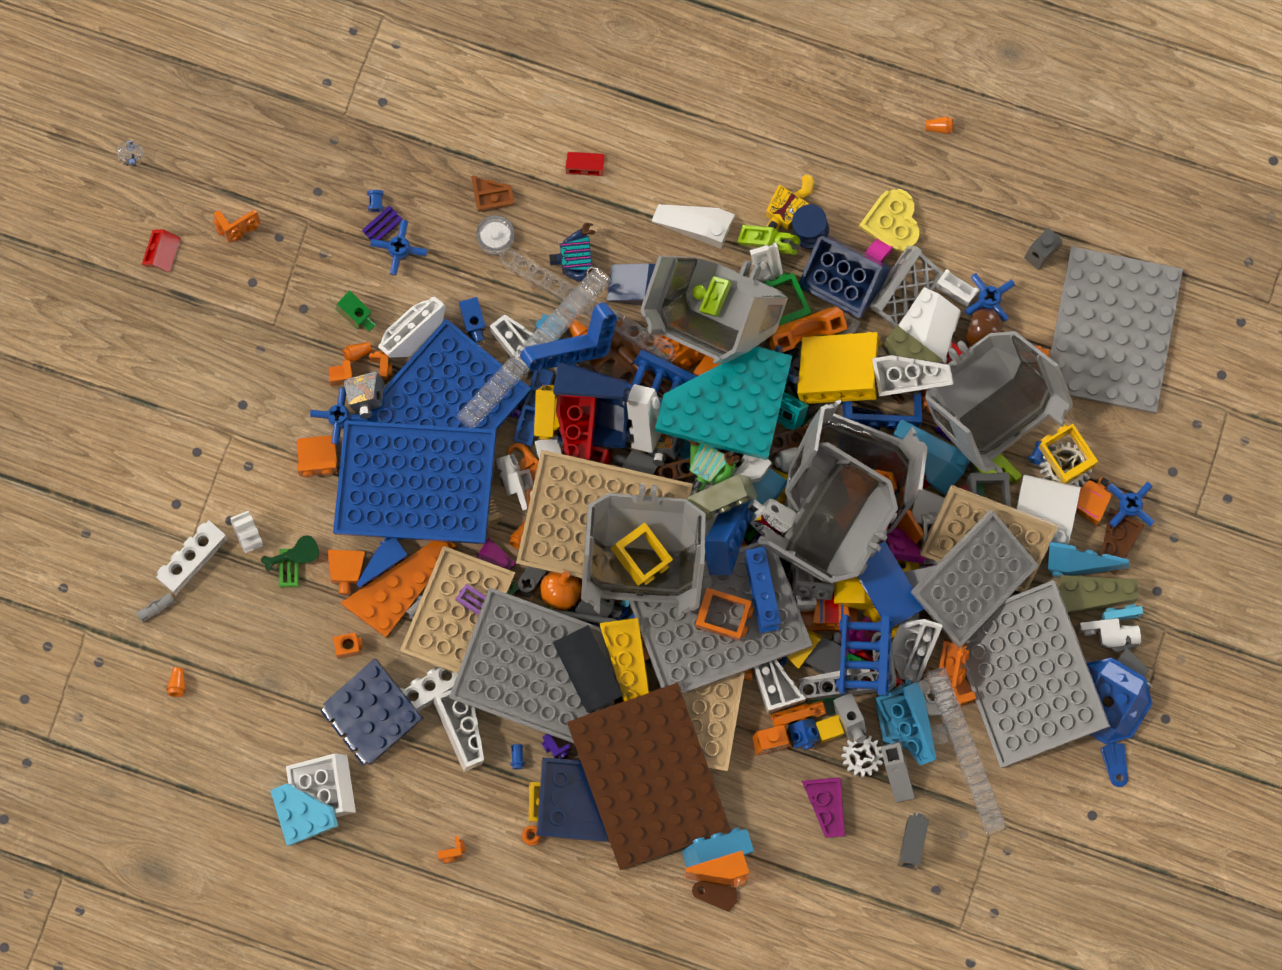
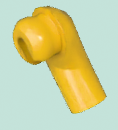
[793,175,814,199]

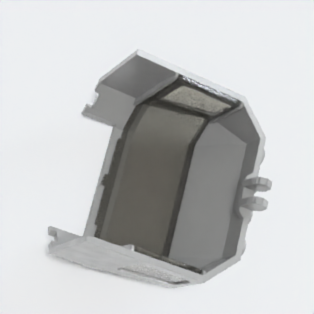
[640,256,788,363]
[925,331,1073,473]
[785,399,928,538]
[757,442,898,583]
[581,484,706,620]

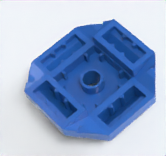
[1087,657,1153,744]

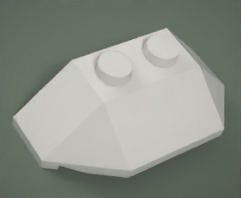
[378,297,446,357]
[892,619,942,683]

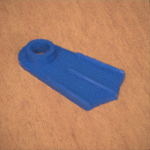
[1100,742,1128,787]

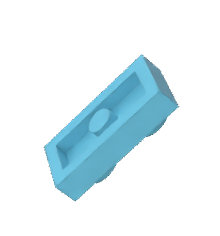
[1101,604,1143,621]

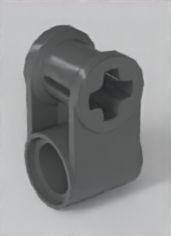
[518,566,549,597]

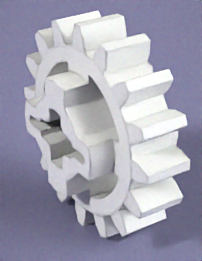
[841,736,883,778]

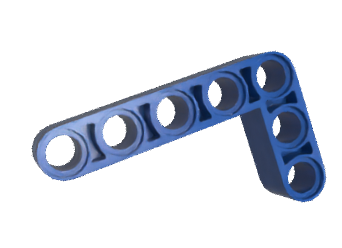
[520,303,617,372]

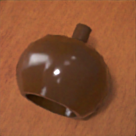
[966,309,1003,346]

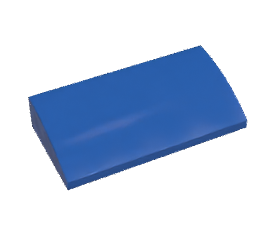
[857,541,924,627]

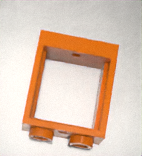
[695,588,754,641]

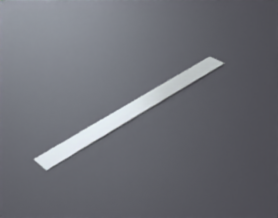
[798,669,870,685]

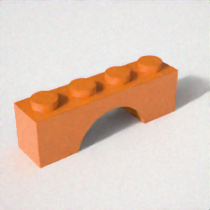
[768,306,847,352]

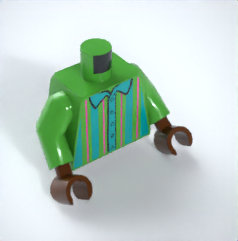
[688,440,740,491]

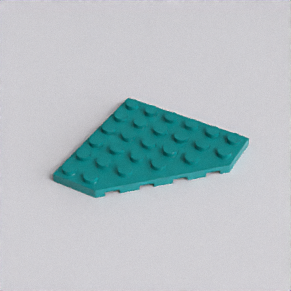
[654,347,792,460]

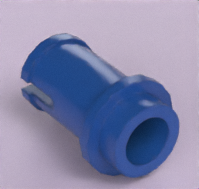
[510,744,526,770]

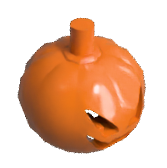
[540,571,582,611]

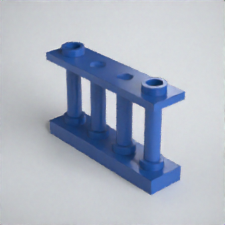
[628,349,697,404]
[744,546,781,634]
[836,615,893,697]

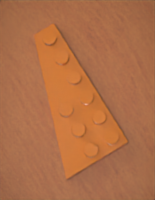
[340,541,457,638]

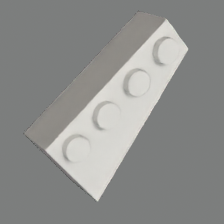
[433,690,484,772]

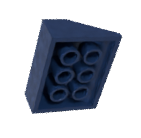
[799,234,891,318]

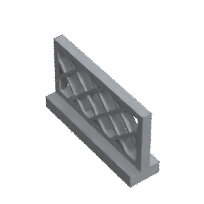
[868,246,944,328]

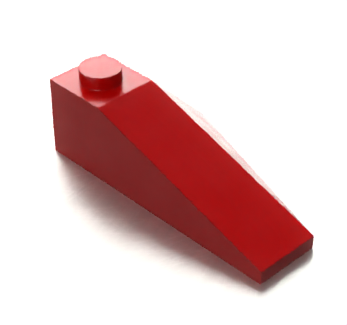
[556,395,598,460]

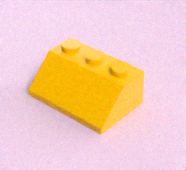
[834,546,875,610]

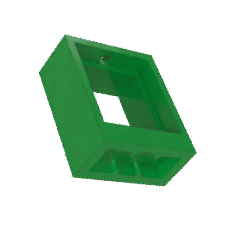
[762,273,812,326]

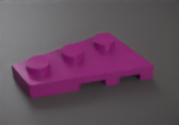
[802,777,846,838]

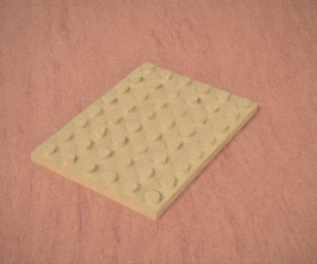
[516,450,693,587]

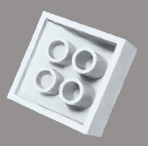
[1016,475,1081,545]
[286,753,356,817]

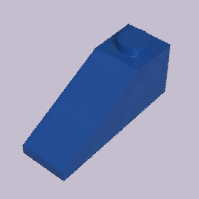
[357,538,408,589]

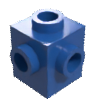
[788,719,821,750]

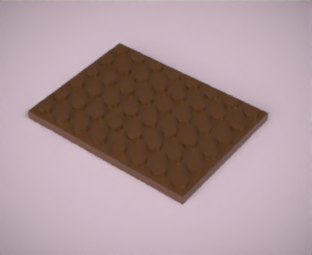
[567,682,731,870]

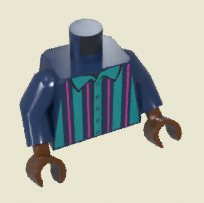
[549,222,599,282]

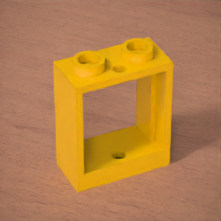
[534,384,559,440]
[1039,424,1098,484]
[610,523,673,586]

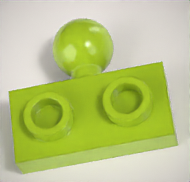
[692,276,732,318]

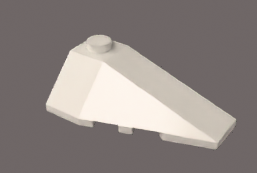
[651,204,735,249]
[872,355,954,396]

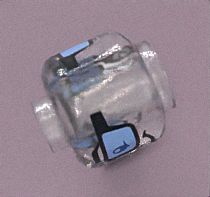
[116,140,145,166]

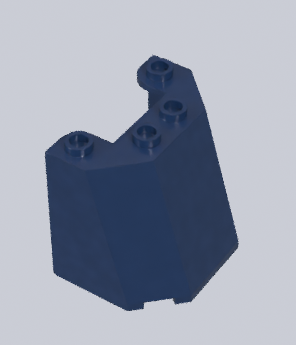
[553,362,631,448]

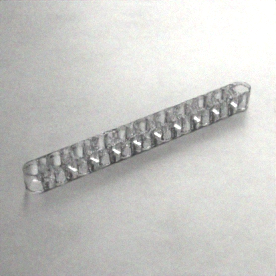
[499,248,676,363]
[456,267,612,428]

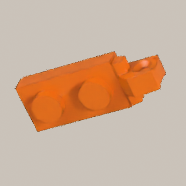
[770,701,826,727]

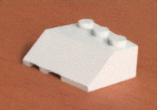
[898,287,961,364]

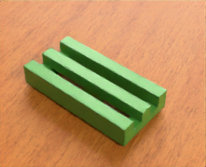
[279,549,299,588]

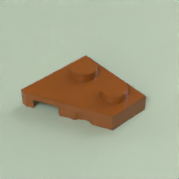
[471,175,515,212]

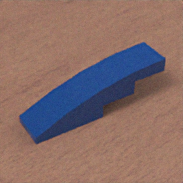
[513,370,554,446]

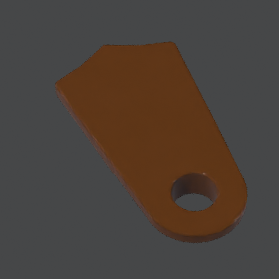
[692,881,738,912]

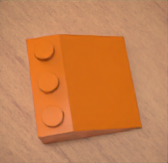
[685,851,750,888]

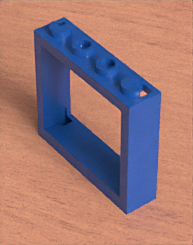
[842,356,922,430]

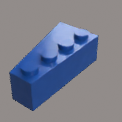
[705,503,752,575]

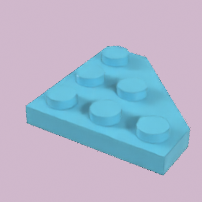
[270,784,338,846]

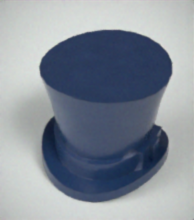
[792,204,830,249]

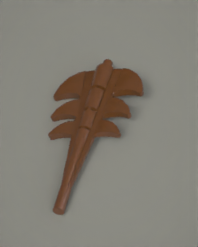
[589,320,670,399]

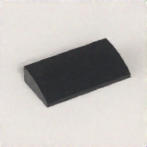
[552,625,623,712]

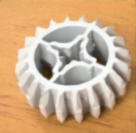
[1040,442,1092,486]

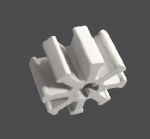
[230,511,263,553]

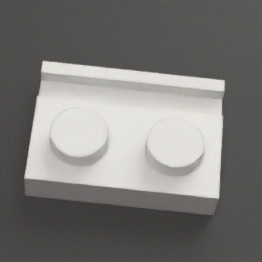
[750,243,783,282]

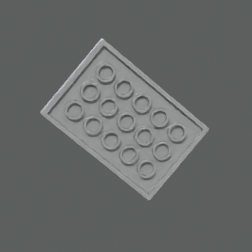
[910,510,1039,647]

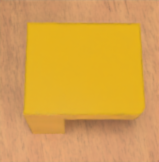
[816,715,844,743]

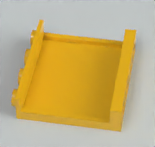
[797,332,881,404]

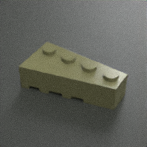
[1058,575,1138,615]

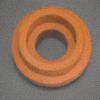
[522,826,541,846]

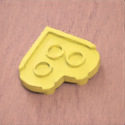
[859,189,919,253]

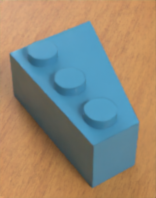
[681,828,754,868]

